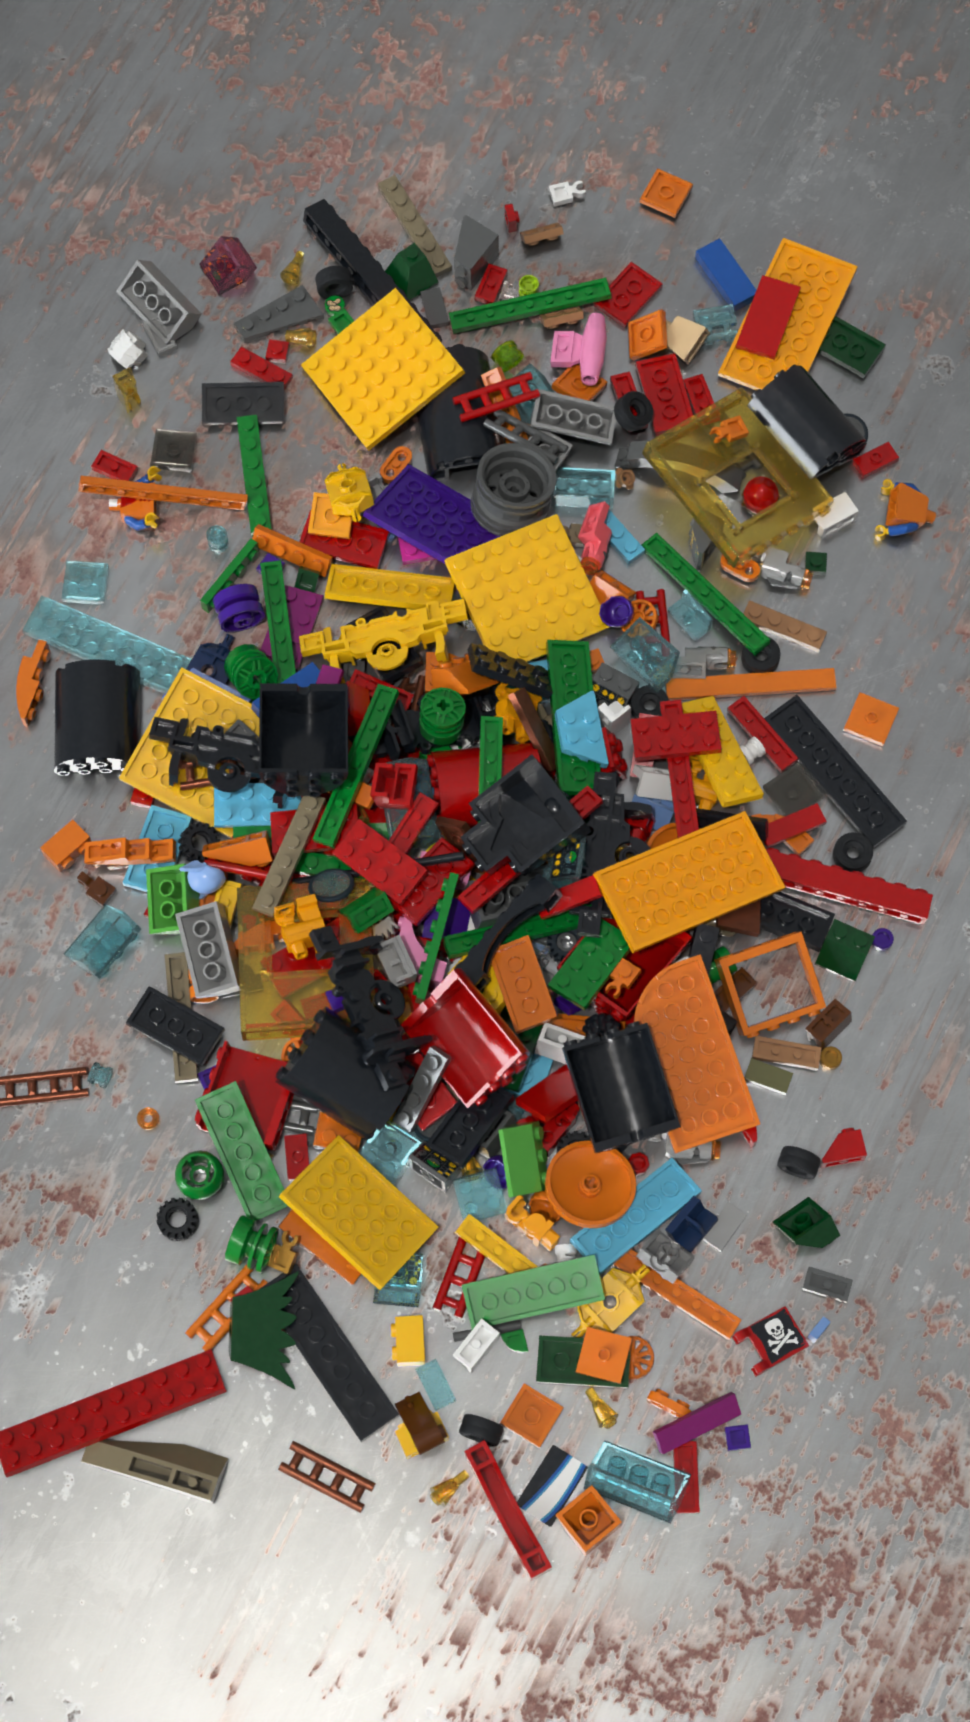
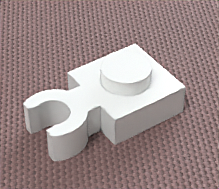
[549,181,586,207]

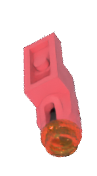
[578,501,612,575]

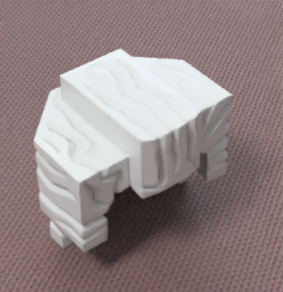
[107,329,149,370]

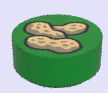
[325,296,345,316]

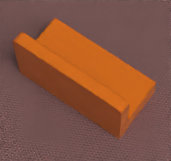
[590,570,636,605]

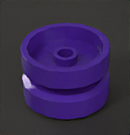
[213,584,265,632]

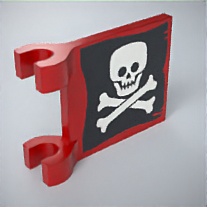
[732,1306,809,1377]

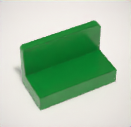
[339,887,394,934]

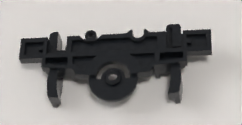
[149,717,287,808]
[569,772,652,938]
[309,926,433,1092]

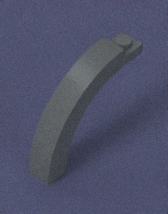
[615,441,743,493]

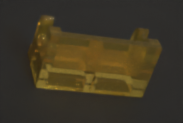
[112,367,141,413]

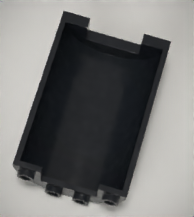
[416,344,505,480]

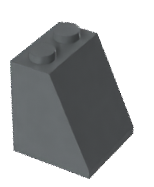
[454,215,499,290]

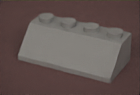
[116,260,202,345]
[530,389,616,445]
[175,901,245,999]

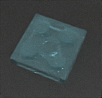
[61,561,109,605]
[452,1168,507,1221]

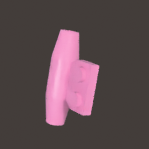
[550,313,607,386]

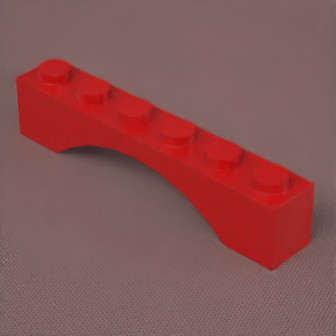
[464,1440,552,1581]

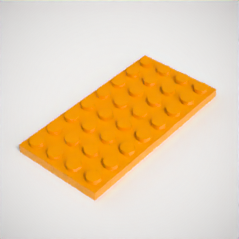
[718,238,858,390]
[593,811,785,954]

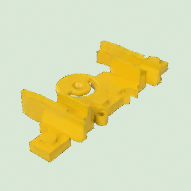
[299,599,468,684]

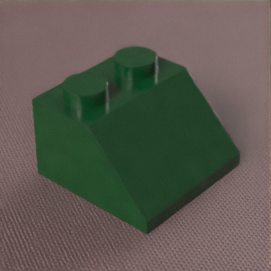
[814,919,875,982]

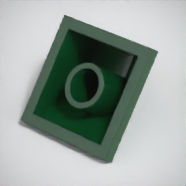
[385,242,439,302]
[772,1197,841,1248]

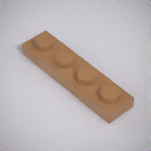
[743,600,827,653]

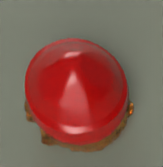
[741,476,780,518]

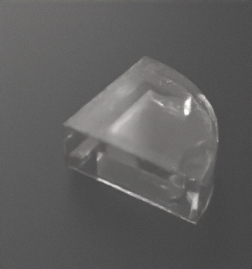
[499,281,520,301]

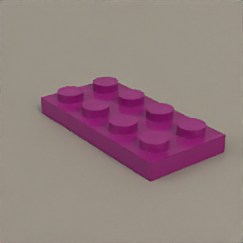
[261,585,324,672]

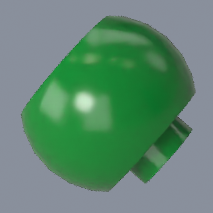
[175,1150,224,1200]

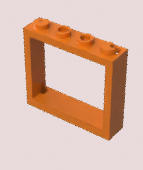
[714,931,826,1038]

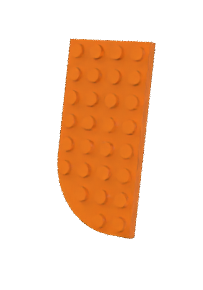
[634,954,761,1154]

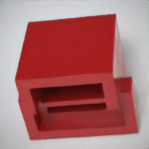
[370,763,418,810]

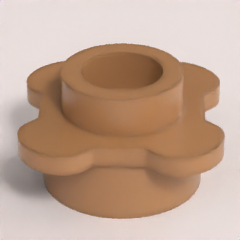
[614,468,635,490]

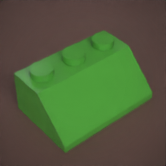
[146,864,199,935]
[498,1121,547,1198]

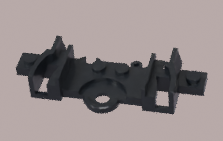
[372,684,516,761]

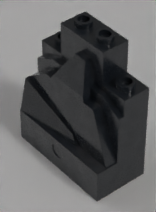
[461,755,592,876]

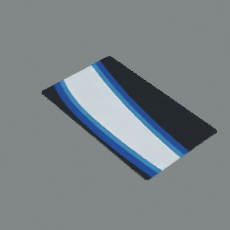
[517,1445,588,1527]

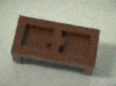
[805,999,852,1051]

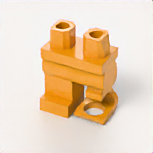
[494,682,542,743]
[689,755,717,810]
[274,894,326,960]
[504,1195,560,1252]

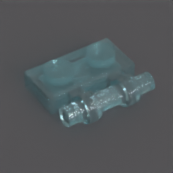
[692,304,738,345]

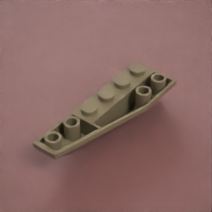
[81,1440,228,1504]

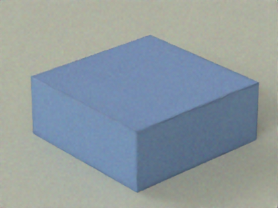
[807,1316,831,1343]

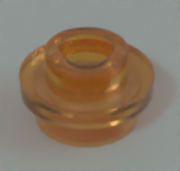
[137,1107,160,1130]

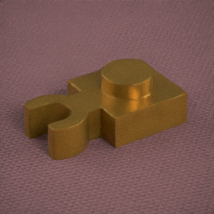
[267,1231,301,1274]

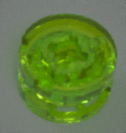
[491,340,524,372]

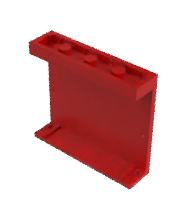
[195,1041,295,1151]

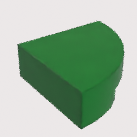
[501,1329,528,1353]

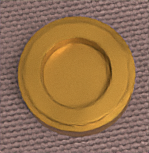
[820,1046,842,1070]

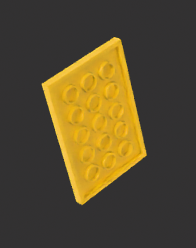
[279,1135,439,1290]

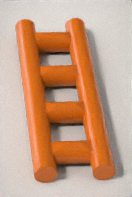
[185,1264,268,1351]

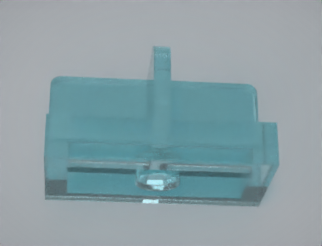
[668,590,713,641]

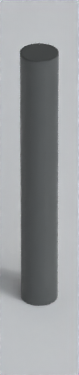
[453,1320,522,1342]

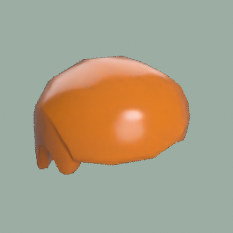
[528,1190,561,1223]

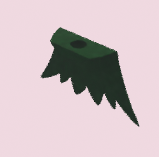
[228,1271,299,1389]

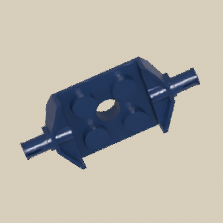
[186,634,235,684]

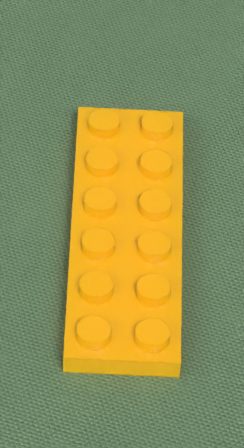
[325,564,455,609]
[682,696,764,808]

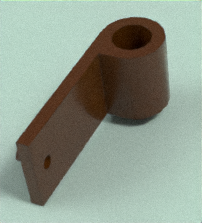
[395,1392,448,1455]

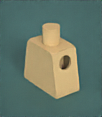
[666,316,710,365]

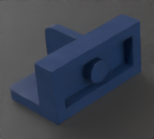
[665,1195,718,1252]

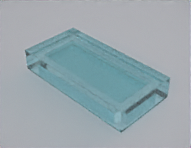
[415,1359,456,1412]

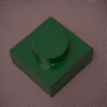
[805,552,827,575]
[294,566,321,593]

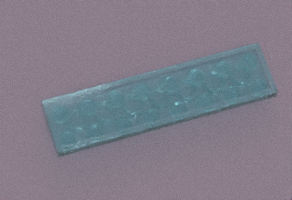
[22,595,192,694]

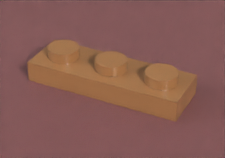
[752,1036,822,1071]

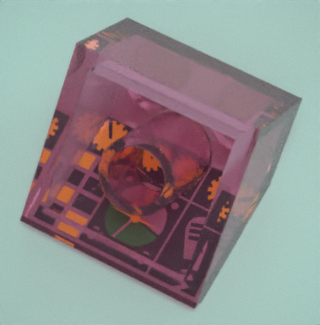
[199,236,257,294]

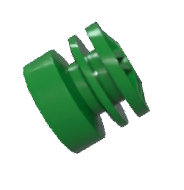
[224,644,278,699]
[419,687,466,745]
[225,1215,279,1274]

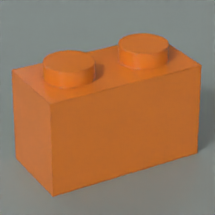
[40,819,92,872]

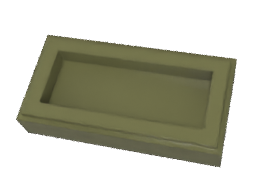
[744,1058,793,1095]

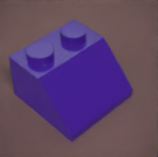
[422,898,470,941]

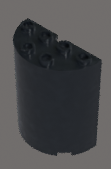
[747,364,867,480]
[54,659,140,776]
[259,683,348,797]
[275,1007,415,1140]
[562,1021,680,1154]

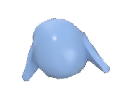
[179,860,226,899]

